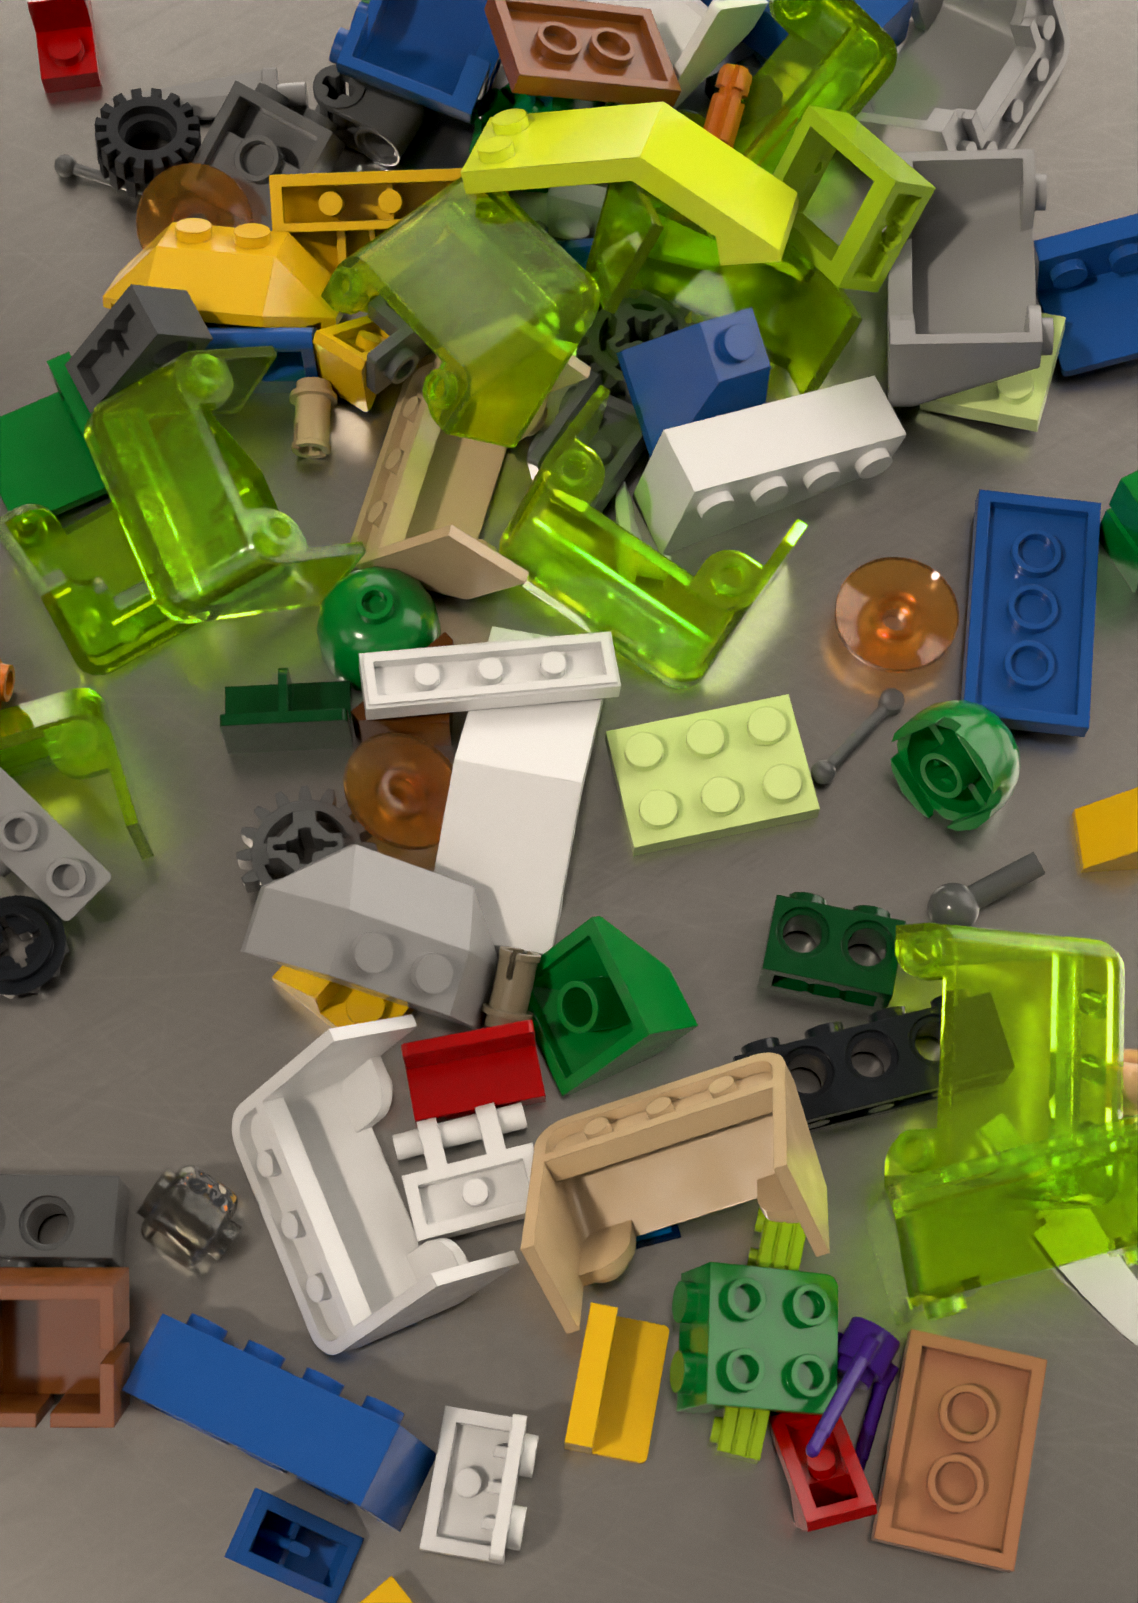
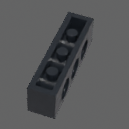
[732,990,1014,1133]

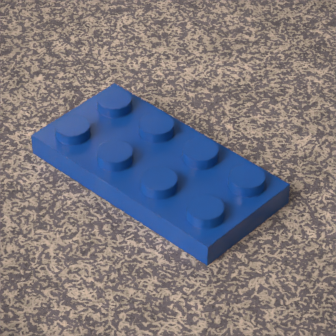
[961,489,1101,737]

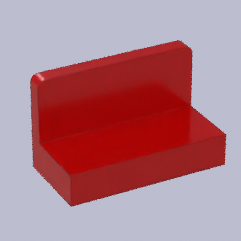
[401,1020,546,1127]

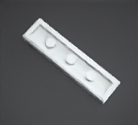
[359,631,621,720]

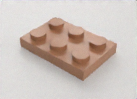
[871,1329,1047,1573]

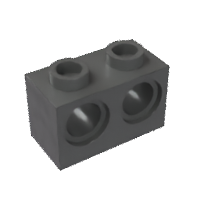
[65,284,213,417]

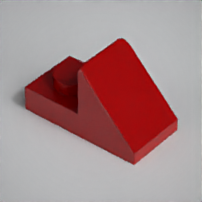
[27,0,102,94]
[769,1412,877,1532]

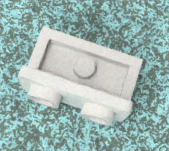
[419,1406,539,1565]

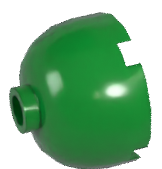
[316,566,441,692]
[890,700,1021,831]

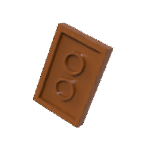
[484,0,682,108]

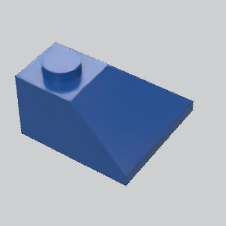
[616,307,771,457]

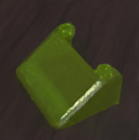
[321,176,600,448]
[884,923,1125,1211]

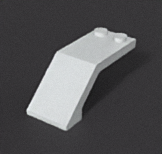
[434,626,604,955]

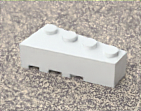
[632,375,907,555]

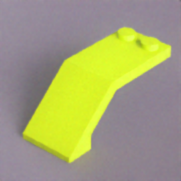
[461,101,799,266]

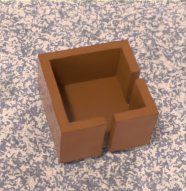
[0,1267,130,1428]

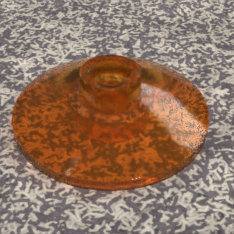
[136,163,254,249]
[834,557,959,673]
[343,732,453,850]

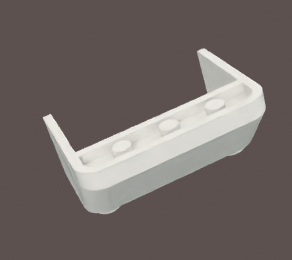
[232,1014,519,1355]

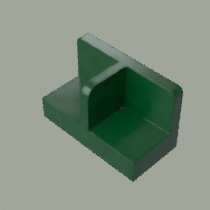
[219,668,353,754]

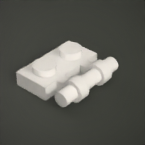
[392,1102,534,1246]

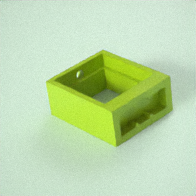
[772,105,936,292]

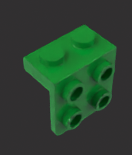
[0,352,130,528]
[670,1262,838,1415]

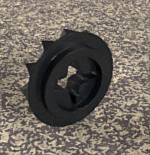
[0,895,69,999]

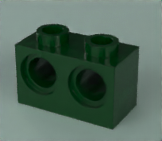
[757,892,906,1011]

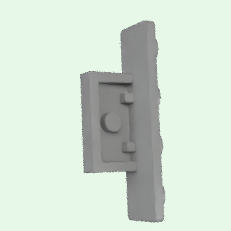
[0,767,112,921]

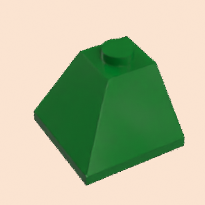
[528,916,698,1096]

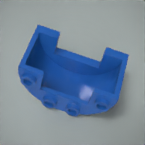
[329,0,502,124]

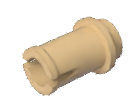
[289,377,337,459]

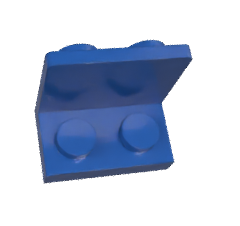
[1034,213,1138,377]

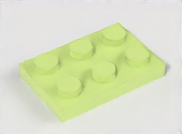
[605,694,820,856]

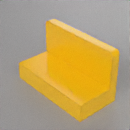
[564,1302,669,1464]

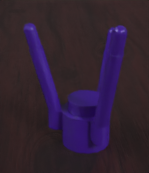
[770,1316,900,1472]

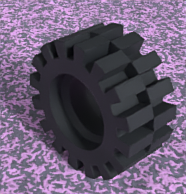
[94,88,201,200]

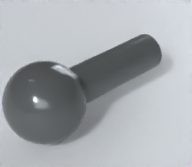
[928,852,1045,934]

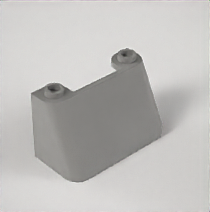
[827,0,1070,152]
[887,149,1054,407]

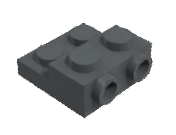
[180,80,346,231]

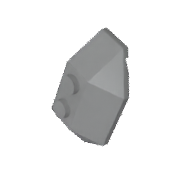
[240,844,498,1030]

